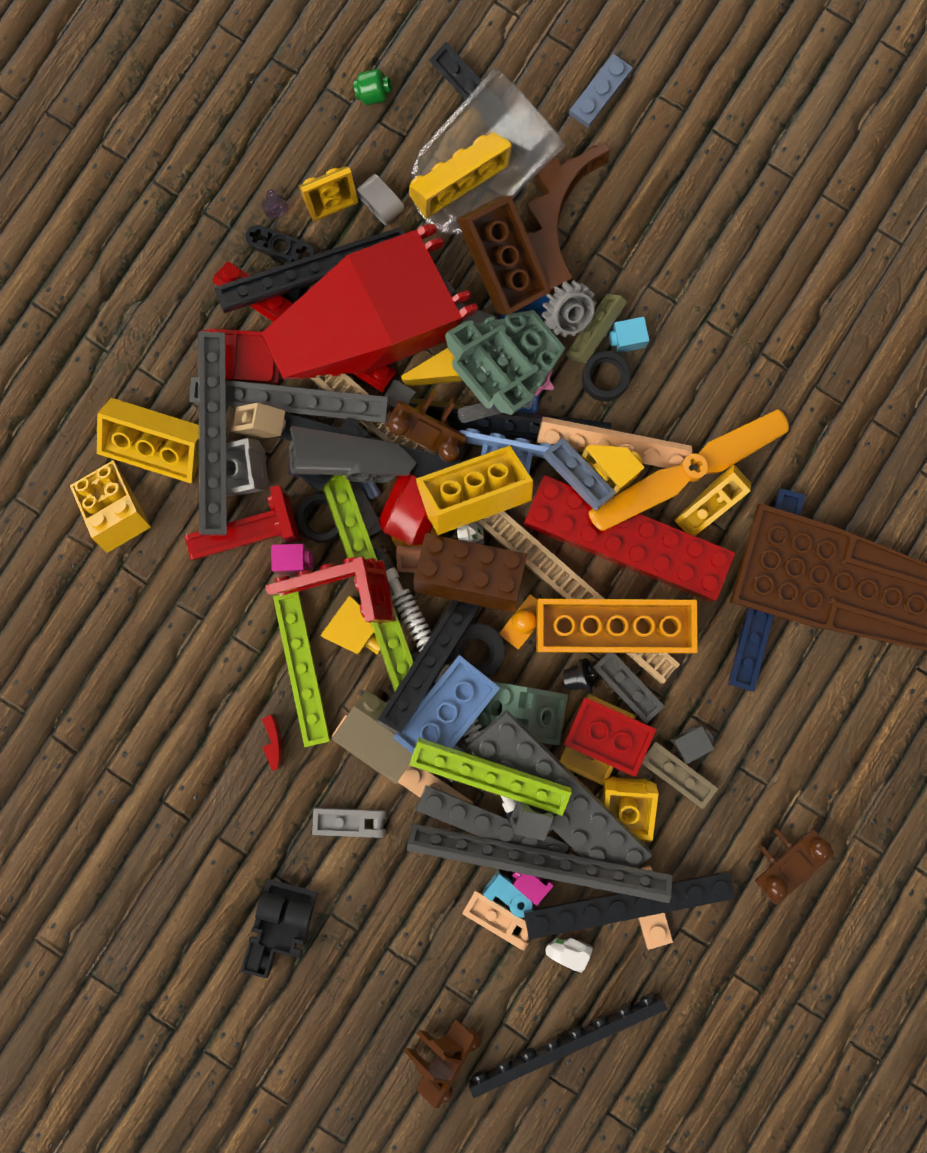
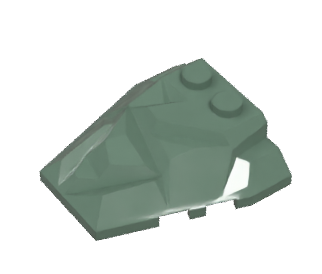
[445,310,565,415]

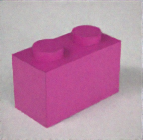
[271,544,314,575]

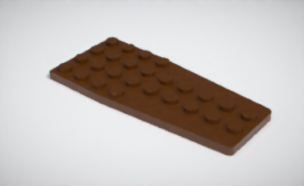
[730,503,927,651]

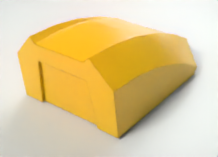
[602,776,659,843]

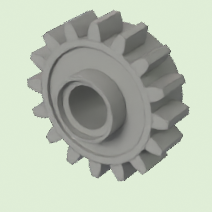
[542,280,597,337]

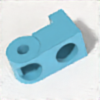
[482,870,532,918]

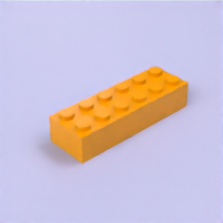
[536,599,697,654]

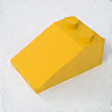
[299,166,358,222]

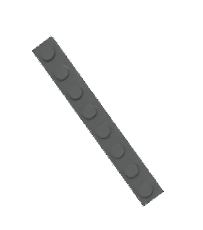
[198,331,227,536]
[189,377,390,423]

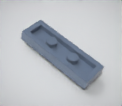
[569,54,633,128]
[543,438,616,511]

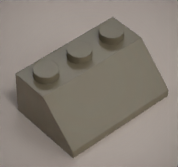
[331,690,412,784]

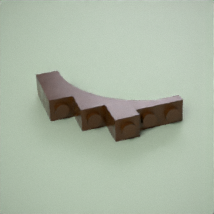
[527,142,610,300]

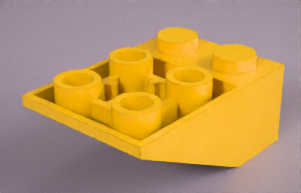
[70,460,151,553]

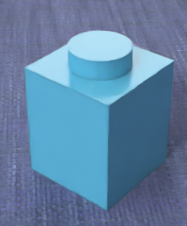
[609,317,649,353]

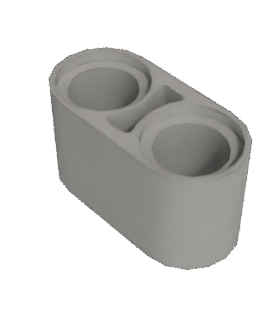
[356,174,405,226]

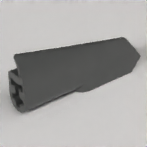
[289,426,417,483]

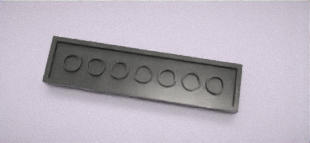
[468,710,652,868]

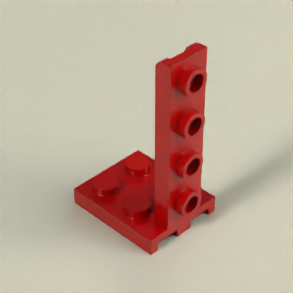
[184,485,302,561]
[265,556,396,623]

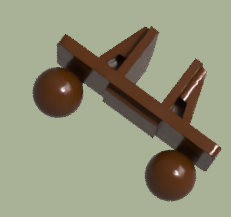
[385,389,466,462]
[755,827,834,905]
[404,1020,481,1108]

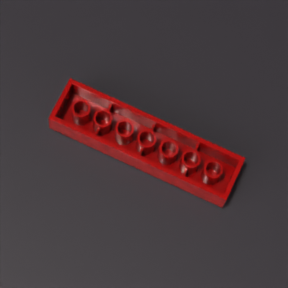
[523,475,735,603]

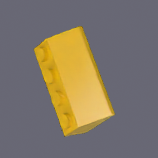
[409,132,512,219]
[97,398,199,484]
[416,445,533,535]

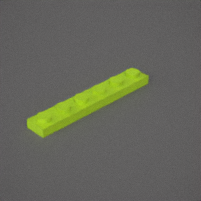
[273,592,331,747]
[409,737,572,816]

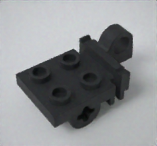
[240,879,318,978]

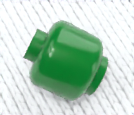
[354,69,392,106]

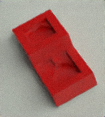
[262,714,283,771]

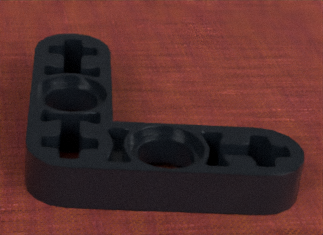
[245,225,315,304]

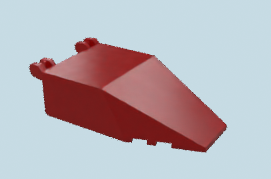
[261,224,479,380]

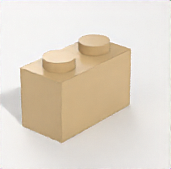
[231,403,286,439]

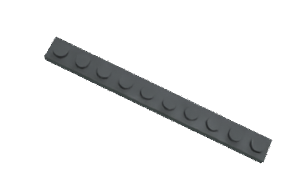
[407,824,672,903]

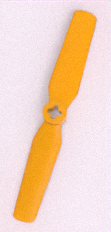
[589,410,789,531]

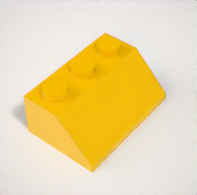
[581,445,645,496]

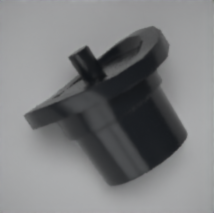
[563,658,595,694]

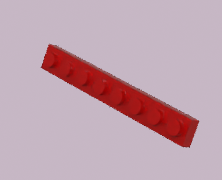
[213,261,397,393]

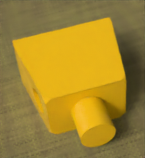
[320,596,381,655]

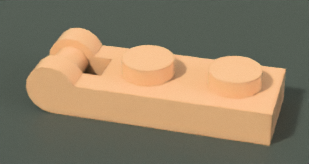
[462,889,529,951]

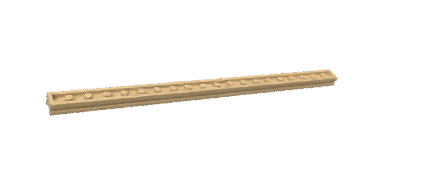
[310,374,680,684]

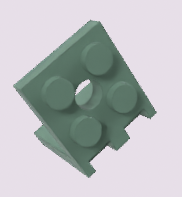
[475,681,568,745]

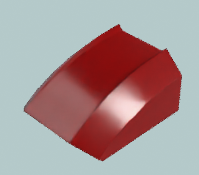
[378,473,433,545]

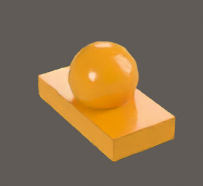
[499,594,537,650]

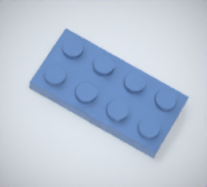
[393,655,500,754]

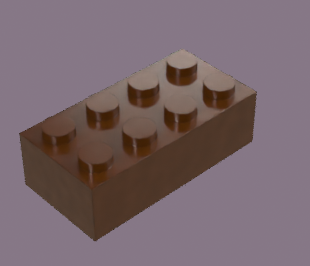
[456,195,551,315]
[413,533,527,613]

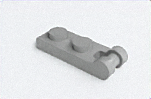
[312,808,386,838]

